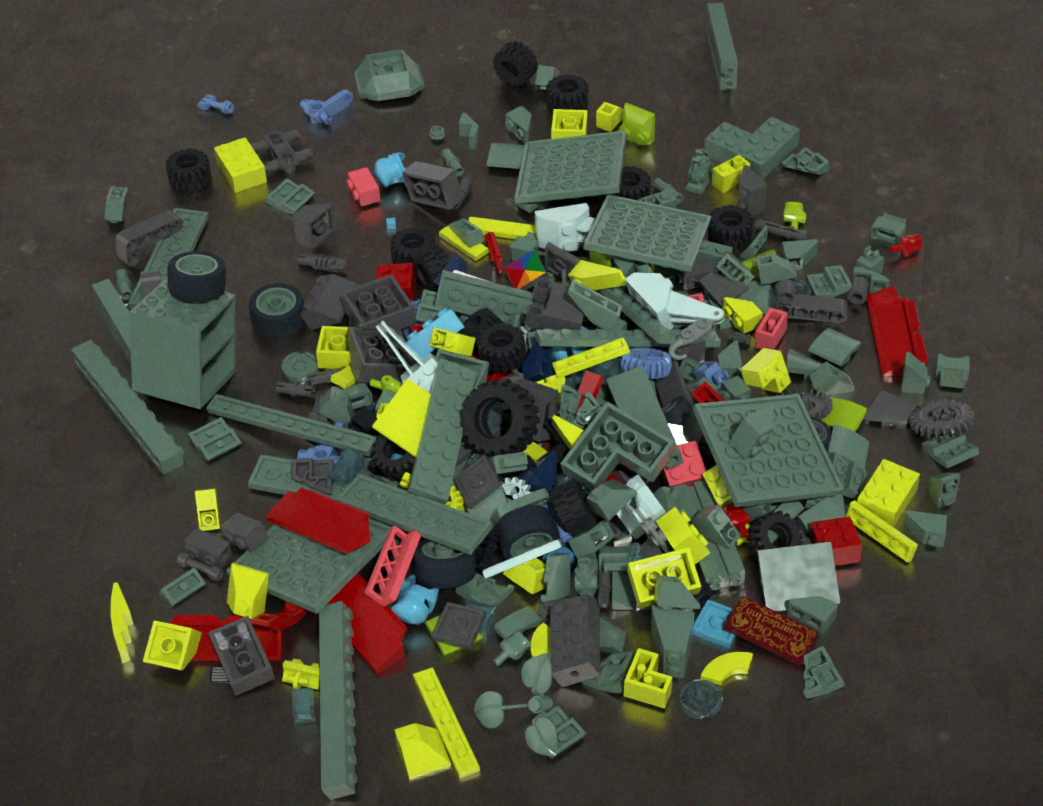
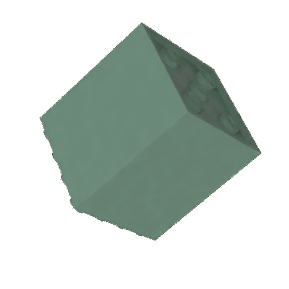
[129,277,236,409]

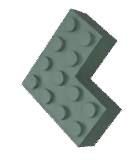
[704,117,800,180]
[560,402,675,491]

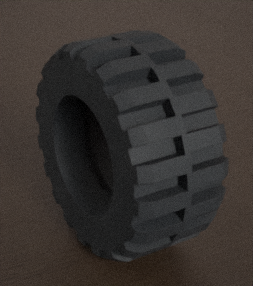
[460,380,540,456]

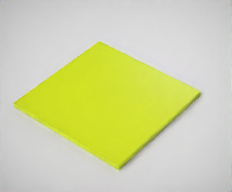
[372,378,430,457]

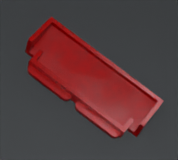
[867,286,928,378]
[266,488,371,554]
[325,573,407,674]
[169,615,285,661]

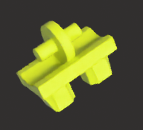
[282,659,320,690]

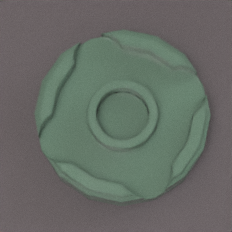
[282,352,319,383]

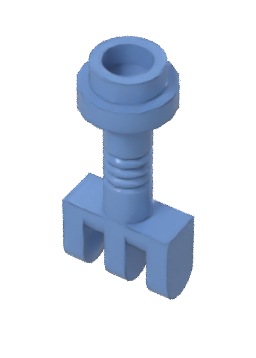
[197,94,234,114]
[540,503,573,545]

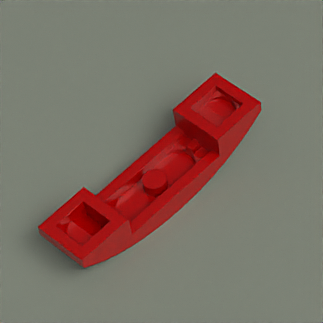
[251,601,308,629]

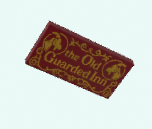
[724,596,818,667]

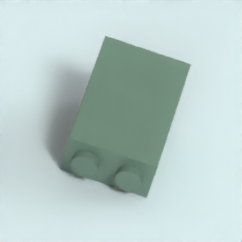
[651,605,695,678]

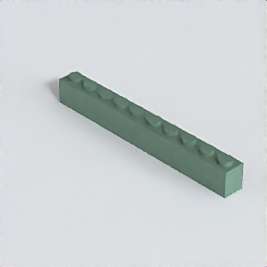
[71,340,184,475]
[319,601,357,800]

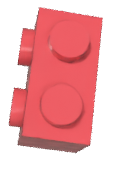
[346,167,380,206]
[753,308,787,350]

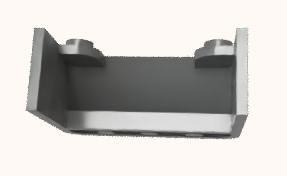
[652,339,725,413]

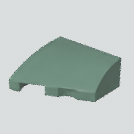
[803,646,845,699]
[582,652,635,693]

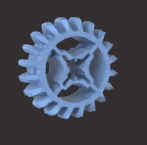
[620,347,672,380]

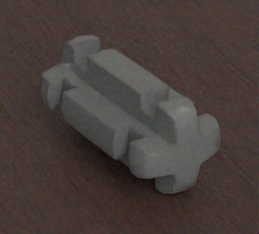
[728,331,751,345]
[608,522,623,540]

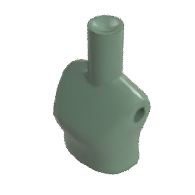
[493,630,531,667]

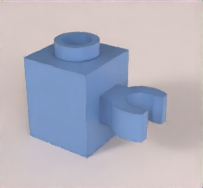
[693,361,729,390]

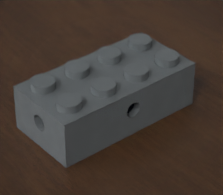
[550,593,601,687]

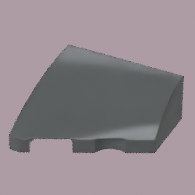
[699,272,749,308]
[863,390,917,428]
[292,458,335,495]

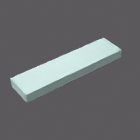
[482,539,563,578]

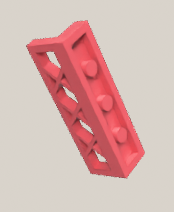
[364,525,421,607]

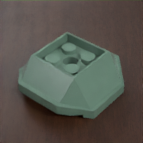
[354,49,424,101]

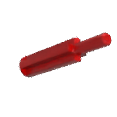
[485,232,503,273]

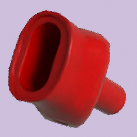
[889,233,922,257]
[723,504,750,538]

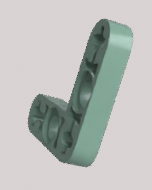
[490,488,551,527]

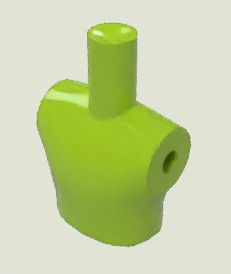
[782,202,806,230]
[370,375,403,393]

